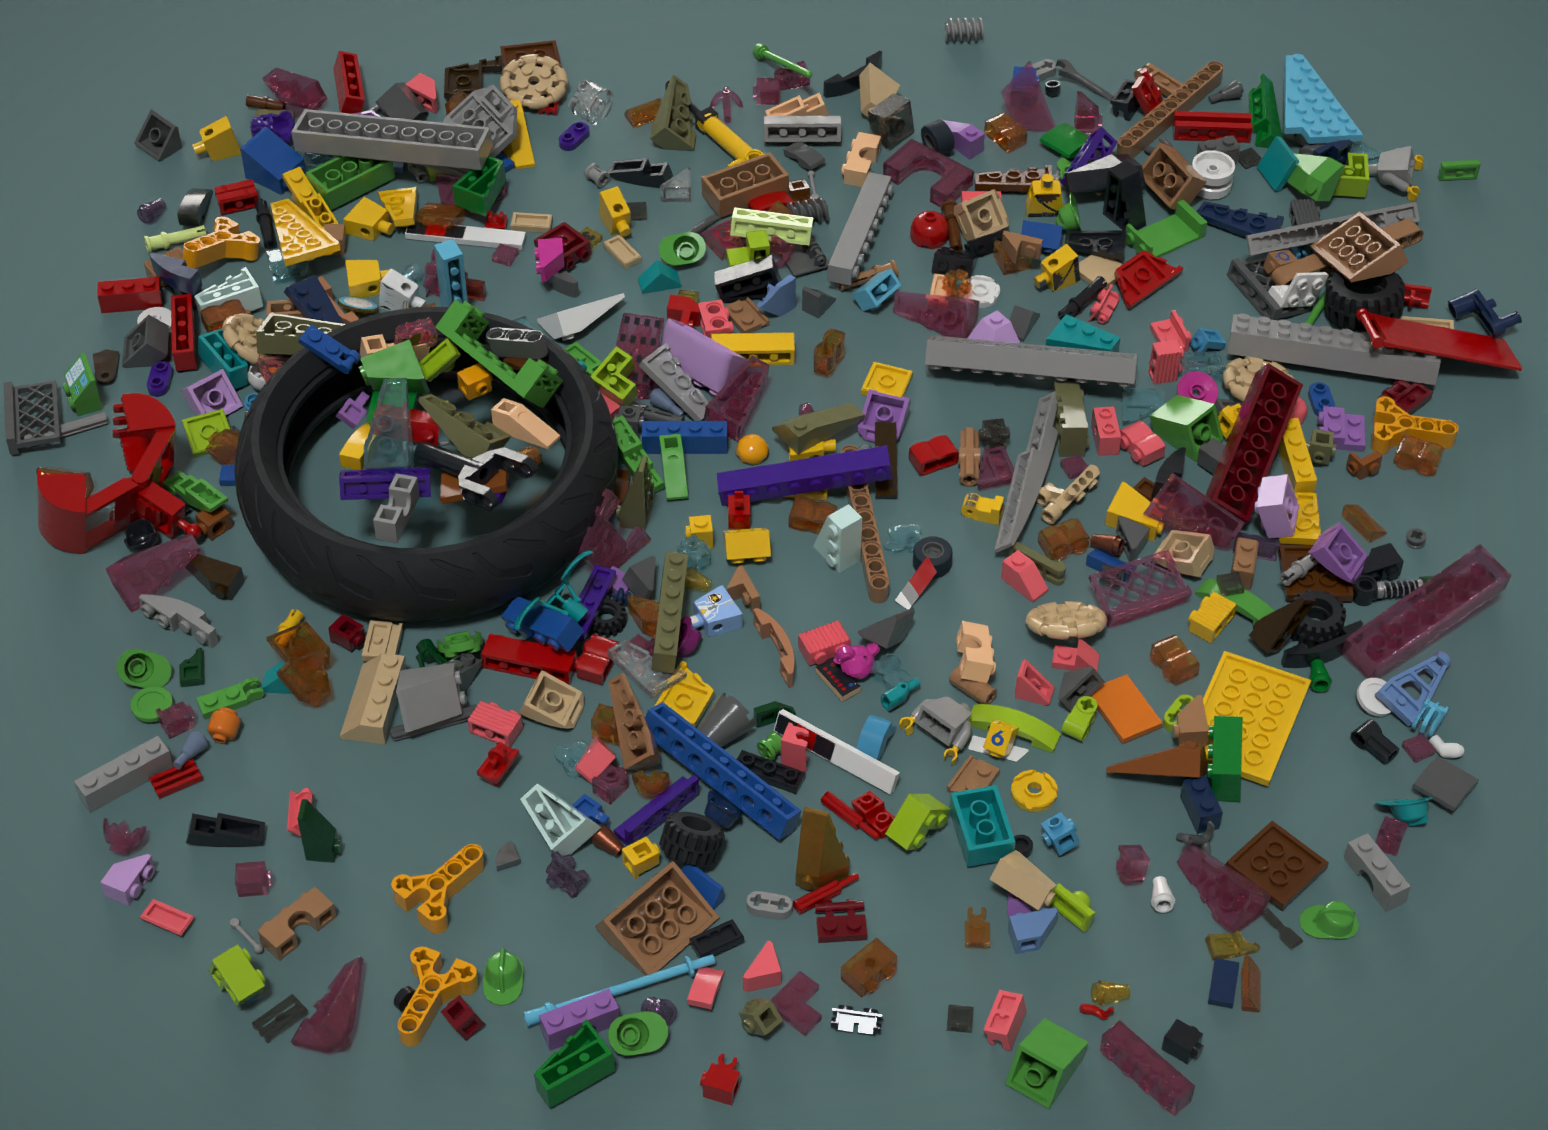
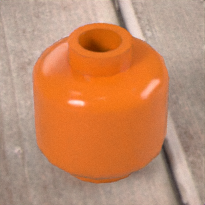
[207,707,241,744]

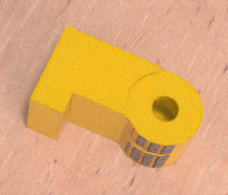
[961,493,1004,525]

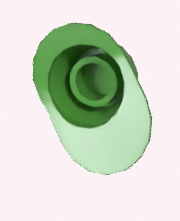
[1056,192,1082,231]
[658,232,706,265]
[116,649,171,688]
[1299,901,1359,939]
[483,948,524,1006]
[608,1011,668,1056]

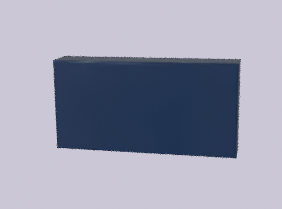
[1208,958,1240,1008]

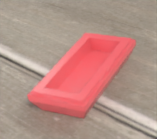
[140,899,195,936]

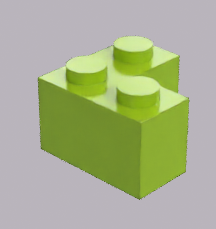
[1333,153,1370,197]
[726,230,770,268]
[591,346,638,406]
[885,794,951,850]
[208,944,266,1007]

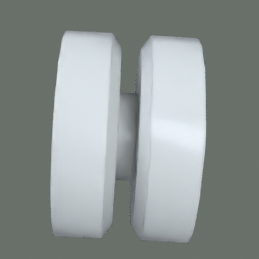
[1192,151,1235,200]

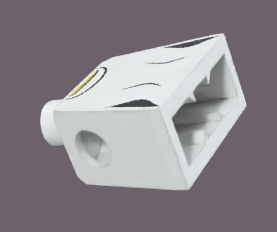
[379,269,427,311]

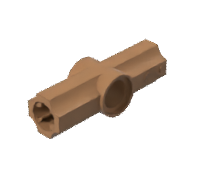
[958,427,981,487]

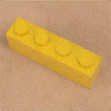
[711,333,795,366]
[1278,418,1317,493]

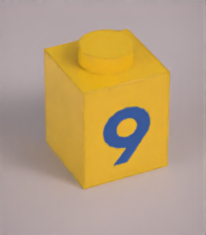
[983,719,1019,758]

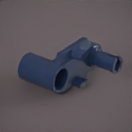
[1448,289,1522,339]

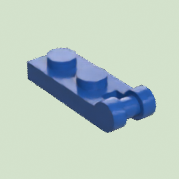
[298,324,361,374]

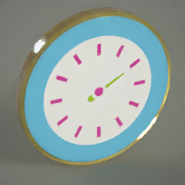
[337,296,378,318]

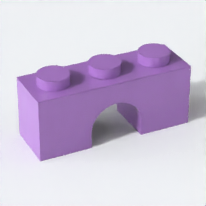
[539,989,619,1051]

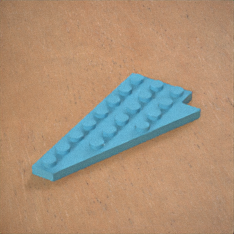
[1284,54,1363,144]

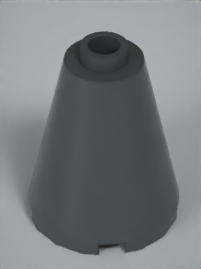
[698,692,755,747]

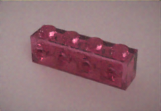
[1099,1020,1195,1117]

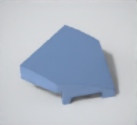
[757,274,796,316]

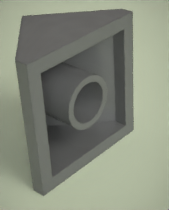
[376,82,429,120]
[134,109,182,161]
[858,608,915,649]

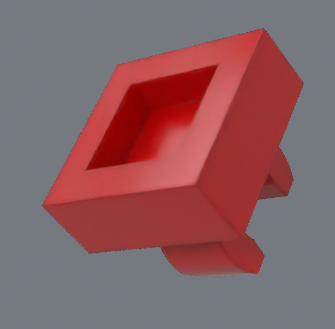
[485,211,508,230]

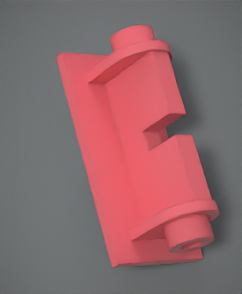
[1088,284,1119,324]
[287,788,313,837]

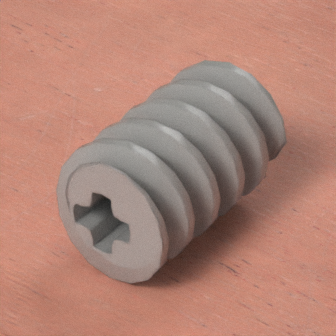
[945,17,983,42]

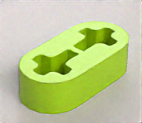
[1163,695,1194,732]

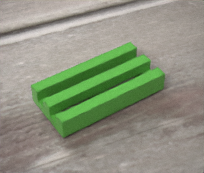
[1437,160,1481,181]

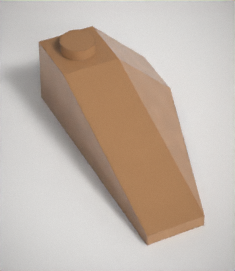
[608,673,660,770]

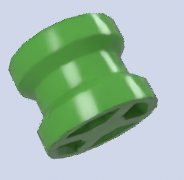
[757,732,782,761]

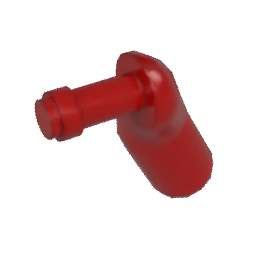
[1079,1003,1114,1020]

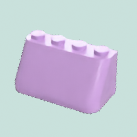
[661,318,748,397]

